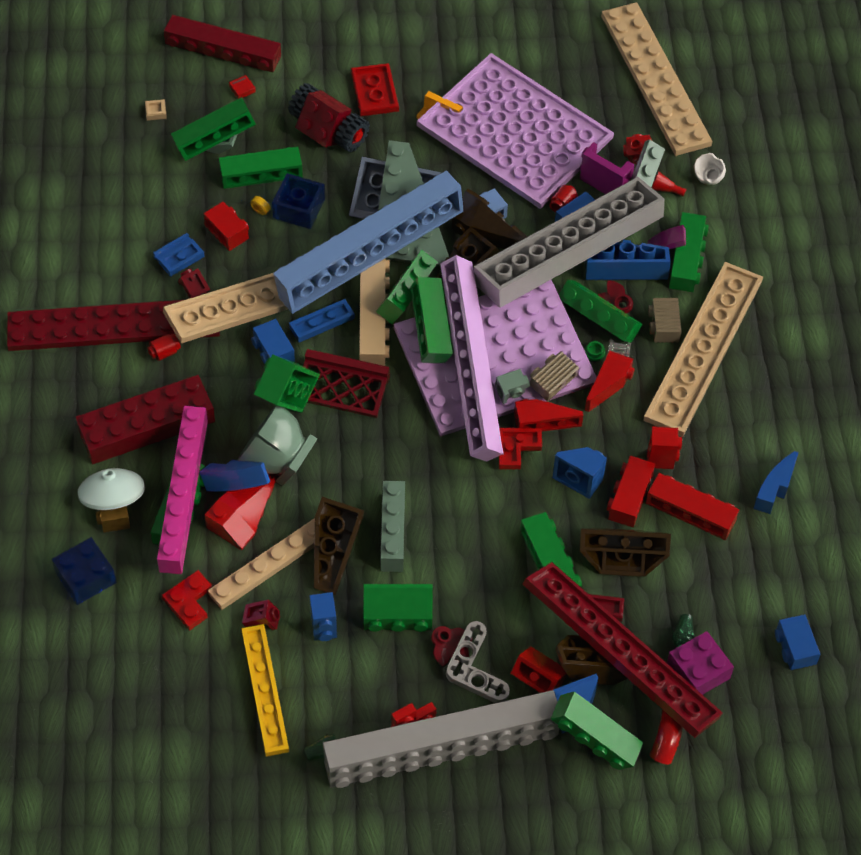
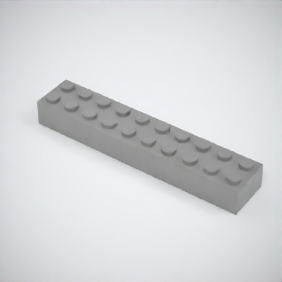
[474,177,665,308]
[323,690,559,788]

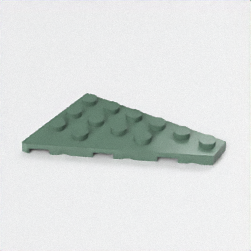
[378,140,449,267]

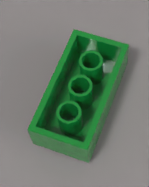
[254,354,320,413]

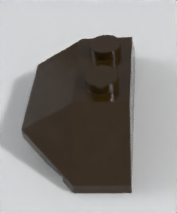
[580,528,671,577]
[556,635,628,685]

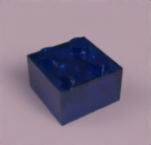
[272,173,325,229]
[52,537,117,605]

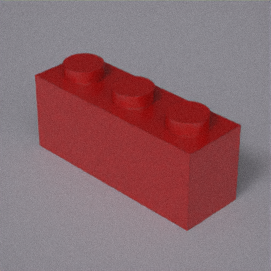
[606,456,655,528]

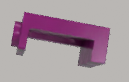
[580,142,634,194]

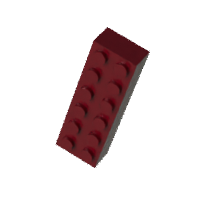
[75,375,215,465]

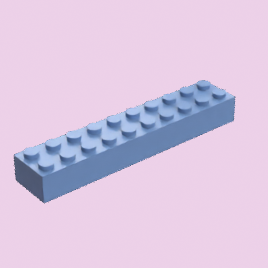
[273,171,463,314]

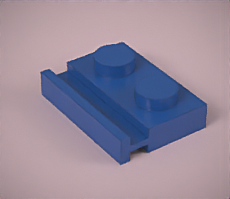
[153,233,205,277]

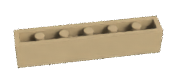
[360,259,390,366]

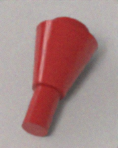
[651,171,686,196]

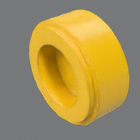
[250,196,271,215]

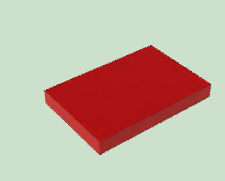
[351,63,399,116]

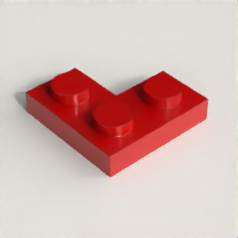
[499,428,542,469]
[162,570,212,631]
[391,702,437,727]

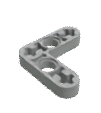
[446,621,510,703]

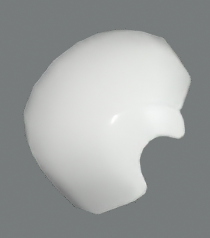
[694,153,726,185]

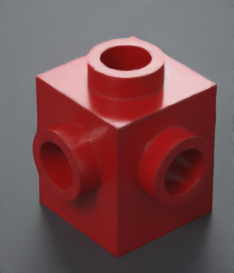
[623,134,652,164]

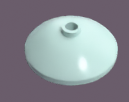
[78,468,145,510]

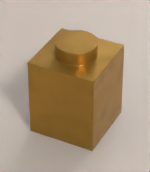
[96,506,130,533]

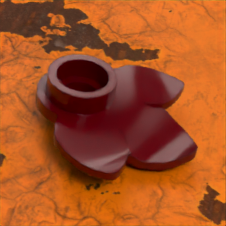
[597,280,633,314]
[431,626,473,666]

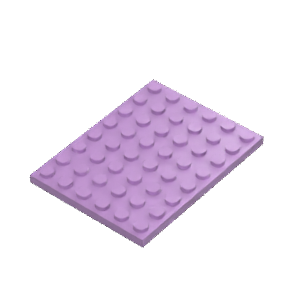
[417,53,614,209]
[394,280,597,437]

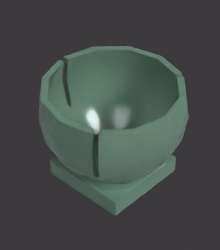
[237,405,317,486]

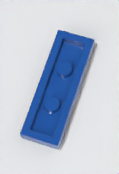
[289,299,355,342]

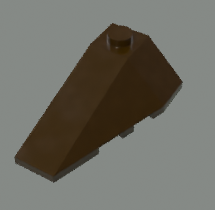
[452,189,527,249]
[435,227,499,303]
[314,497,364,596]

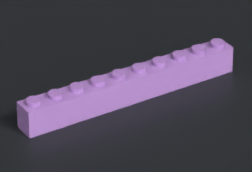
[440,255,503,462]

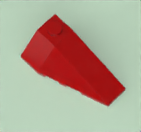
[205,474,278,550]

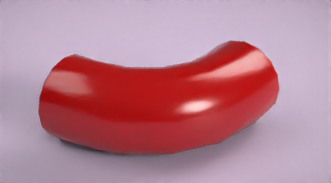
[650,710,683,765]

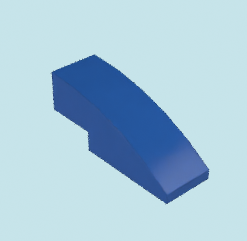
[754,451,799,514]
[199,460,271,491]

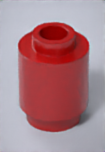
[550,185,578,213]
[147,333,181,361]

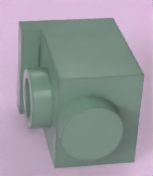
[495,369,530,404]

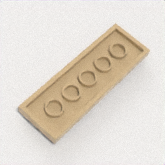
[163,273,288,343]

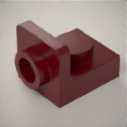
[177,268,210,298]
[242,599,280,630]

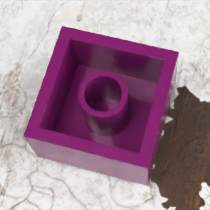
[667,631,734,695]

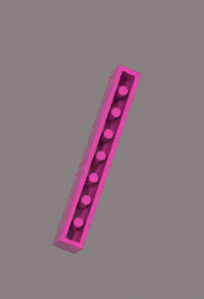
[157,406,208,574]

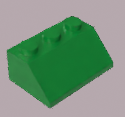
[364,584,433,632]

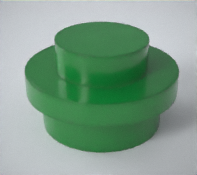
[584,341,606,361]

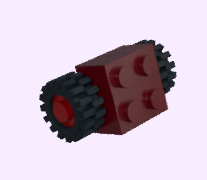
[288,83,370,152]

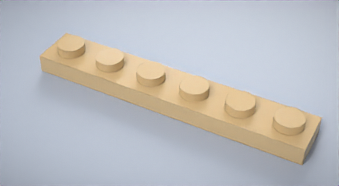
[208,518,315,610]

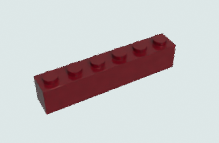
[164,15,281,72]

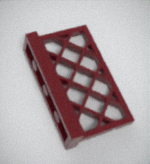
[303,349,390,418]

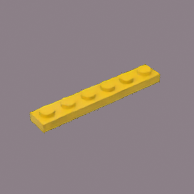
[242,624,289,757]

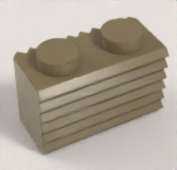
[648,298,681,343]
[530,351,579,402]

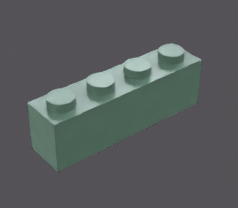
[381,481,405,572]

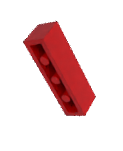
[646,473,739,540]

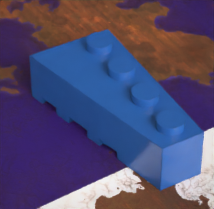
[584,240,670,280]

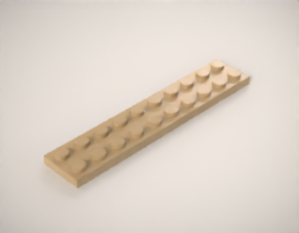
[601,2,712,156]
[643,262,763,437]

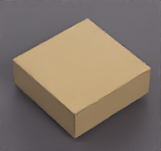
[145,99,167,121]

